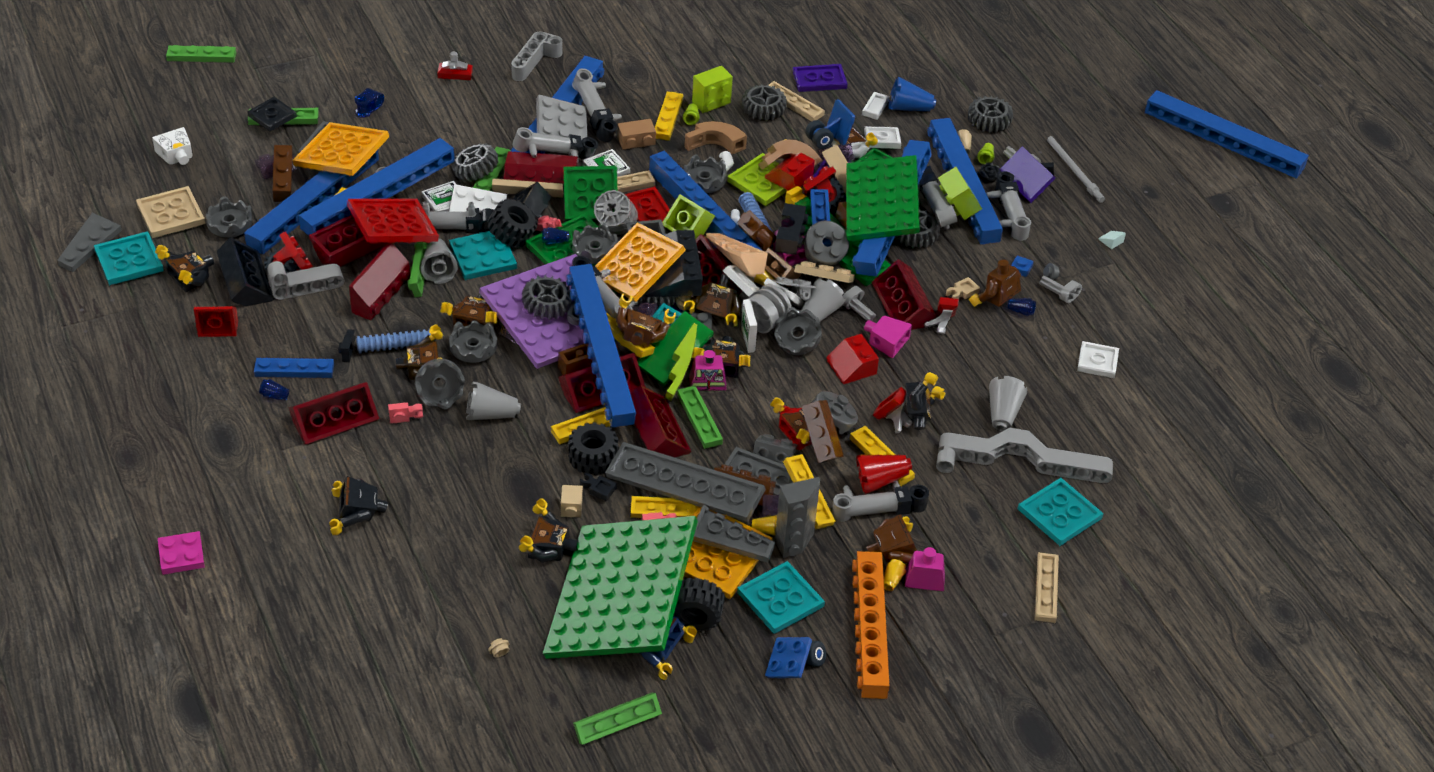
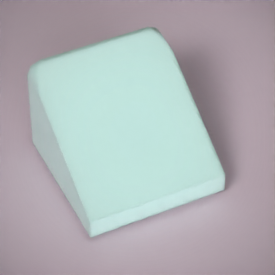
[1099,231,1126,249]

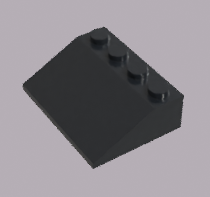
[645,230,703,297]

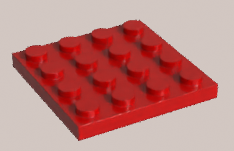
[347,199,439,244]

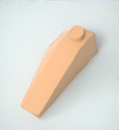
[706,233,768,277]

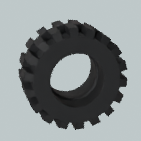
[488,199,538,247]
[568,423,618,475]
[673,578,725,631]

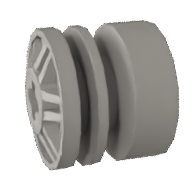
[594,190,638,235]
[741,284,791,333]

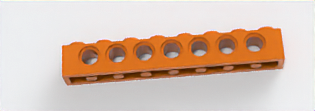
[852,551,889,699]

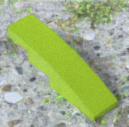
[665,323,697,401]

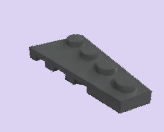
[57,212,122,272]
[693,505,775,563]

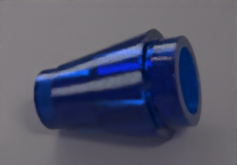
[542,227,569,245]
[1008,298,1036,316]
[259,379,290,401]

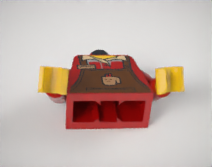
[770,398,813,450]

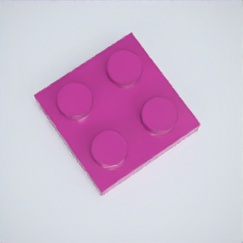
[158,531,205,575]

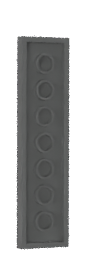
[605,442,765,522]

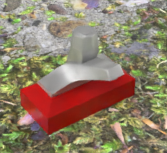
[437,51,473,80]
[924,297,959,334]
[873,387,912,433]

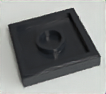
[247,97,297,132]

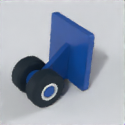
[805,100,855,149]
[765,637,826,678]

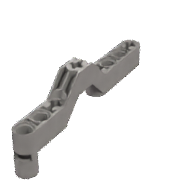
[936,428,1113,483]

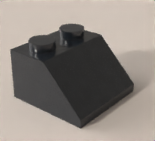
[512,181,552,221]

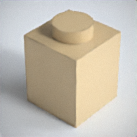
[561,485,583,517]

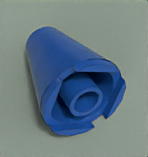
[888,77,936,111]

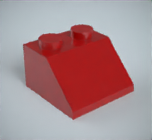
[765,153,815,191]
[193,306,238,337]
[826,334,879,385]

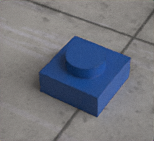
[1011,256,1034,277]

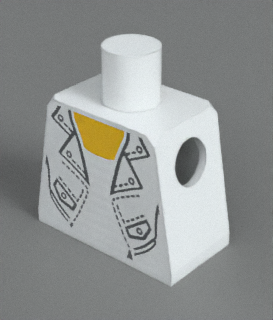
[152,127,192,165]

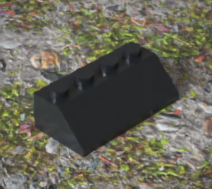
[216,237,274,307]

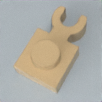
[946,277,980,299]

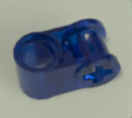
[355,88,385,117]

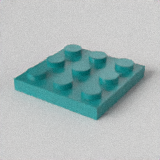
[94,231,164,285]
[449,231,517,280]
[1018,478,1104,546]
[737,561,825,634]

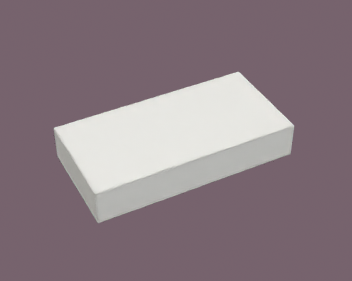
[862,92,889,120]

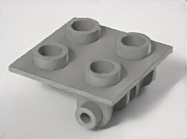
[770,277,816,300]

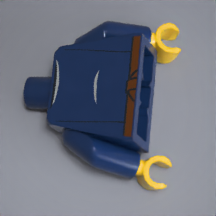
[639,617,697,680]

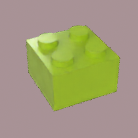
[692,66,733,113]
[938,167,982,220]
[662,194,715,239]

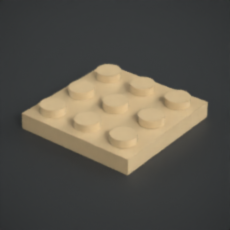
[136,186,205,238]
[794,261,855,283]

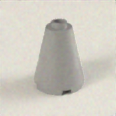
[421,238,458,284]
[801,277,846,322]
[989,376,1028,431]
[466,382,521,420]

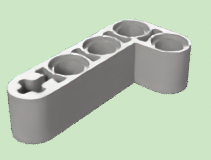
[511,32,562,81]
[267,261,345,300]

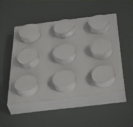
[536,95,587,140]

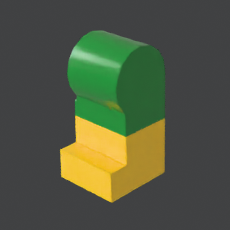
[785,186,811,216]

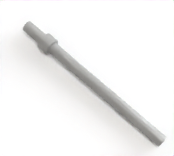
[1047,136,1105,203]

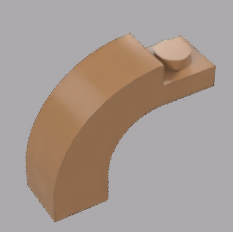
[685,121,747,154]
[758,140,822,170]

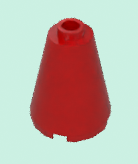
[856,455,912,494]

